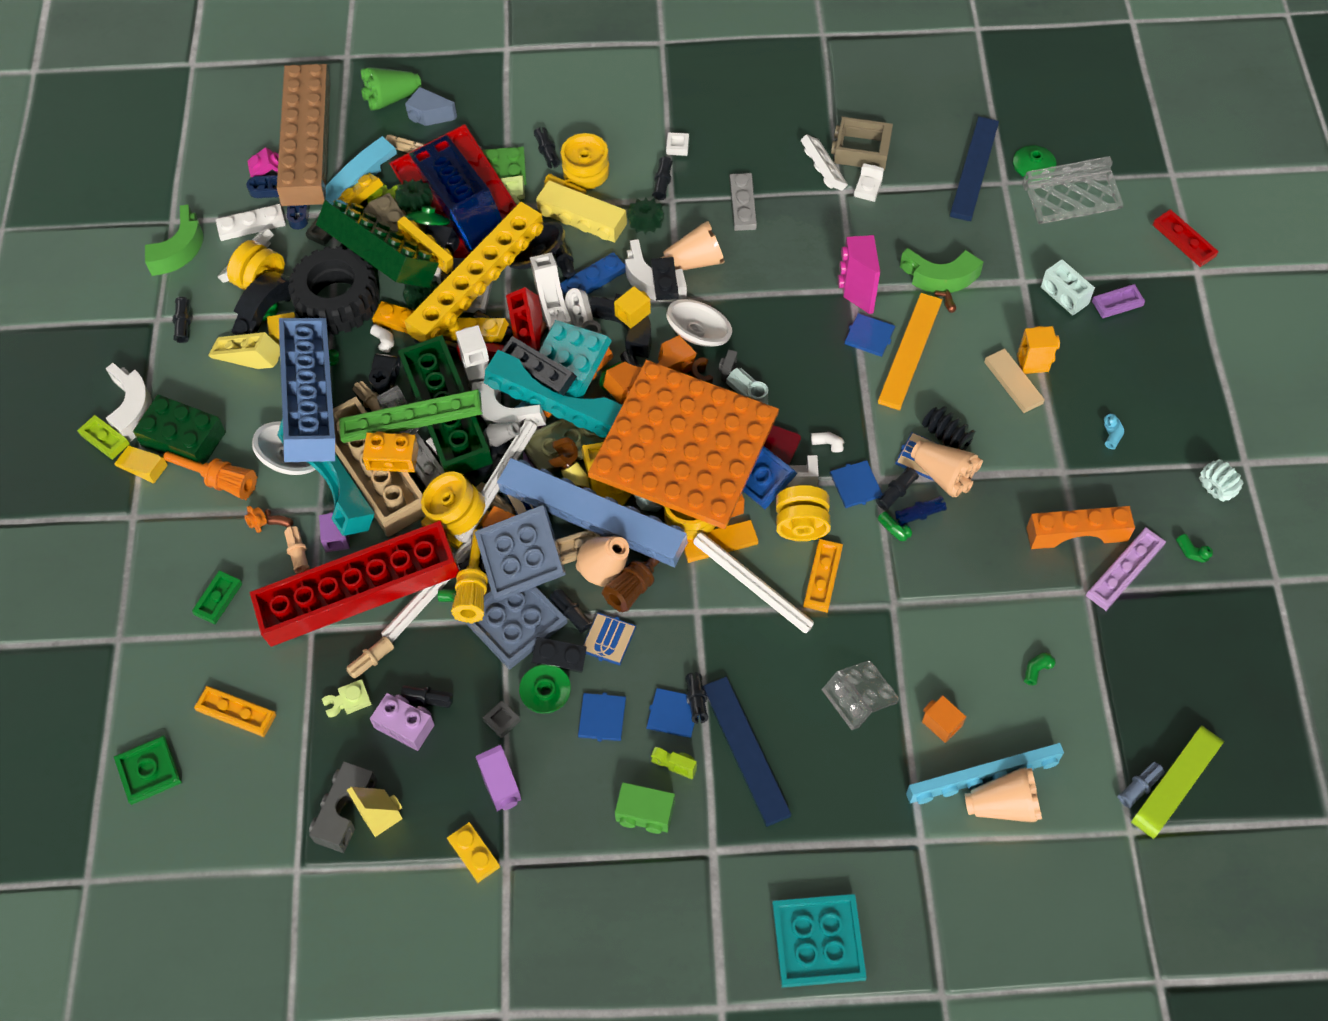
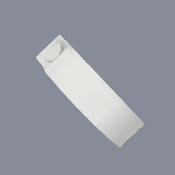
[625,239,687,302]
[530,253,572,331]
[106,363,152,442]
[472,381,546,437]

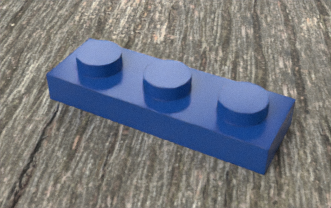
[560,252,626,297]

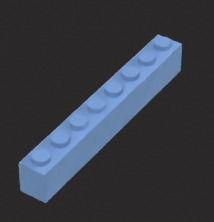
[497,458,688,568]

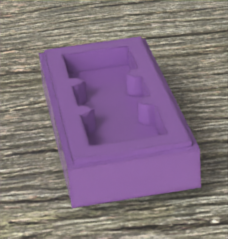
[1092,284,1145,319]

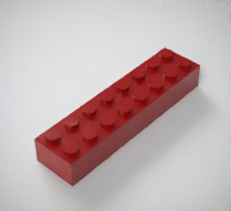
[250,521,460,647]

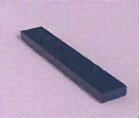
[950,116,999,222]
[703,677,791,827]

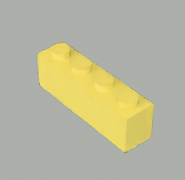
[536,181,627,243]

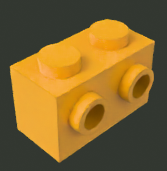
[1017,326,1060,374]
[362,431,419,472]

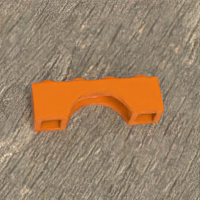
[603,335,696,404]
[1026,506,1135,549]

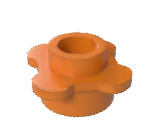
[245,505,267,533]

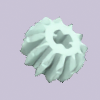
[1199,459,1244,502]

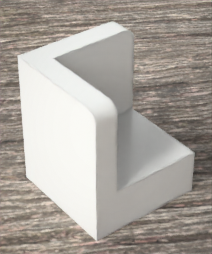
[788,455,819,487]

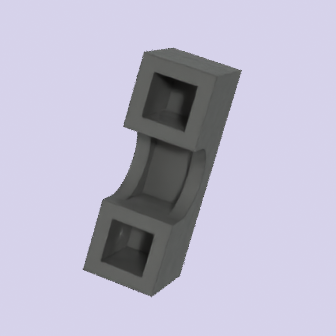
[309,762,377,853]

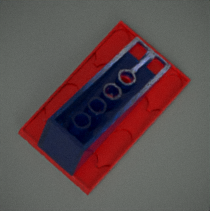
[389,124,517,258]

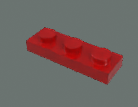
[1153,209,1219,267]

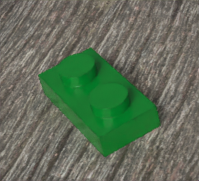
[192,570,242,625]

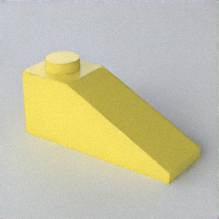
[208,332,280,369]
[347,787,402,837]

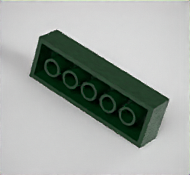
[316,199,439,288]
[398,335,493,475]

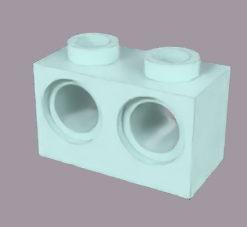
[1041,259,1095,315]

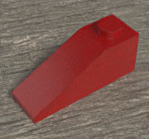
[506,287,542,351]

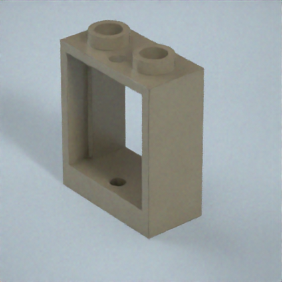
[831,117,893,171]

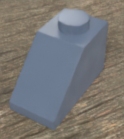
[405,87,457,126]

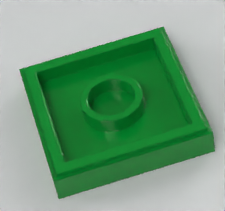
[114,735,182,805]

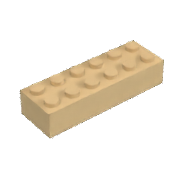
[333,397,426,537]

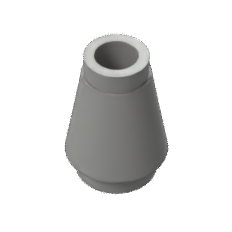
[483,421,520,447]

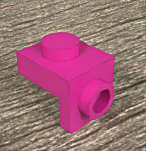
[247,147,279,177]

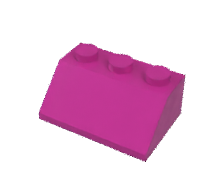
[838,235,880,314]

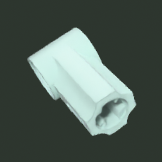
[726,368,768,405]

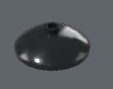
[509,222,565,270]

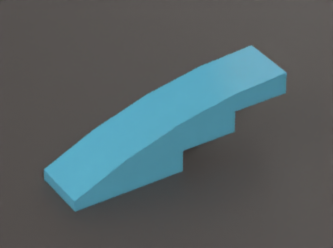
[326,136,397,201]

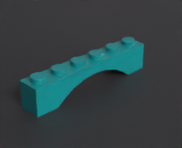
[484,350,622,438]
[277,421,375,536]

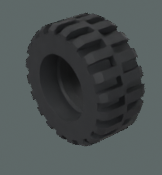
[288,246,380,334]

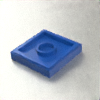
[743,446,797,510]

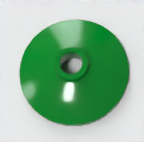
[1013,145,1056,180]
[405,206,450,225]
[519,664,571,714]

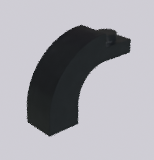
[231,271,291,335]
[590,293,652,358]

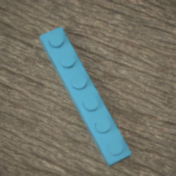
[906,743,1064,804]

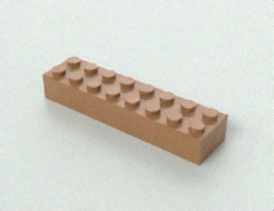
[277,64,330,206]

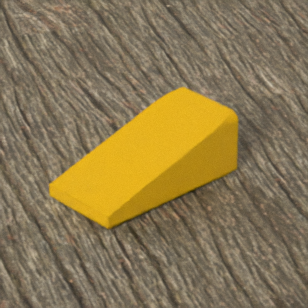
[114,446,168,484]

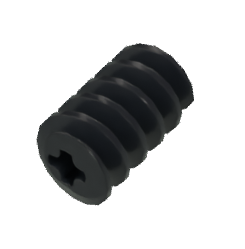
[922,406,976,451]

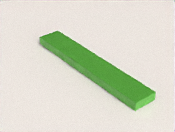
[339,389,483,443]

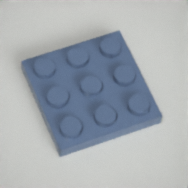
[475,505,566,601]
[466,587,567,670]

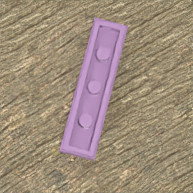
[1086,527,1166,611]

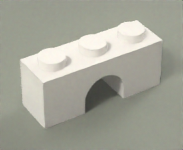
[456,325,489,391]

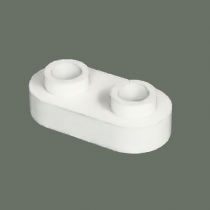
[565,288,593,327]

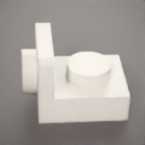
[854,163,884,202]

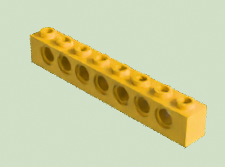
[404,202,544,342]

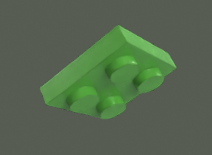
[482,147,527,185]

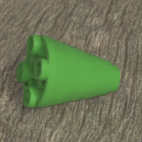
[361,67,421,111]

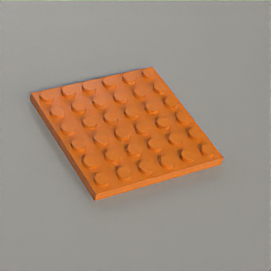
[588,360,779,529]

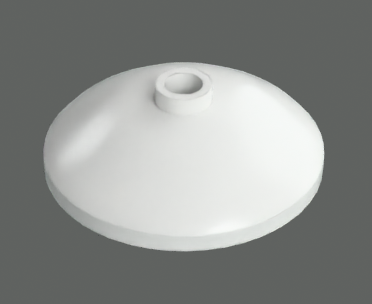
[666,299,732,347]
[252,421,316,475]

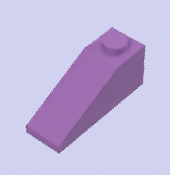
[475,745,521,811]

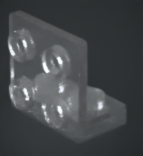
[822,661,900,730]

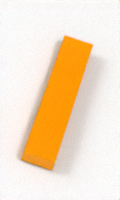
[878,293,942,411]

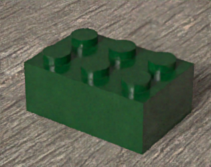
[133,394,226,464]

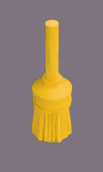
[451,529,488,624]

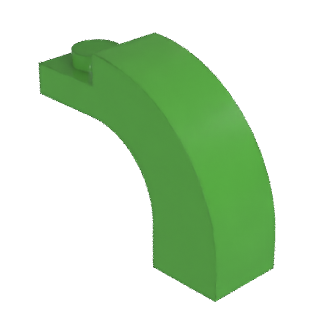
[145,204,204,276]
[900,248,983,293]

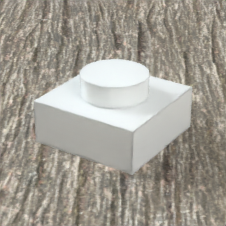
[666,132,689,156]

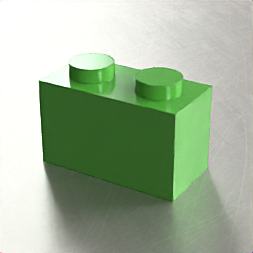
[615,782,675,834]

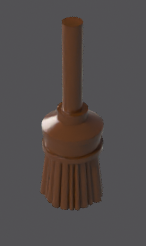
[602,557,660,613]

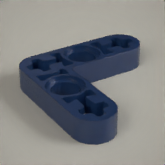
[246,175,310,230]

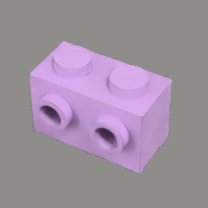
[370,693,434,751]

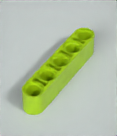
[1131,725,1224,839]

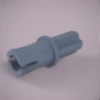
[1117,762,1165,808]

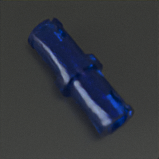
[895,496,947,526]

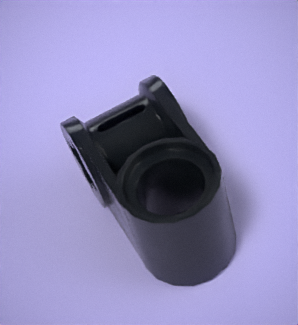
[369,354,401,399]

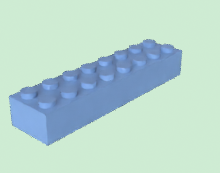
[279,318,335,462]

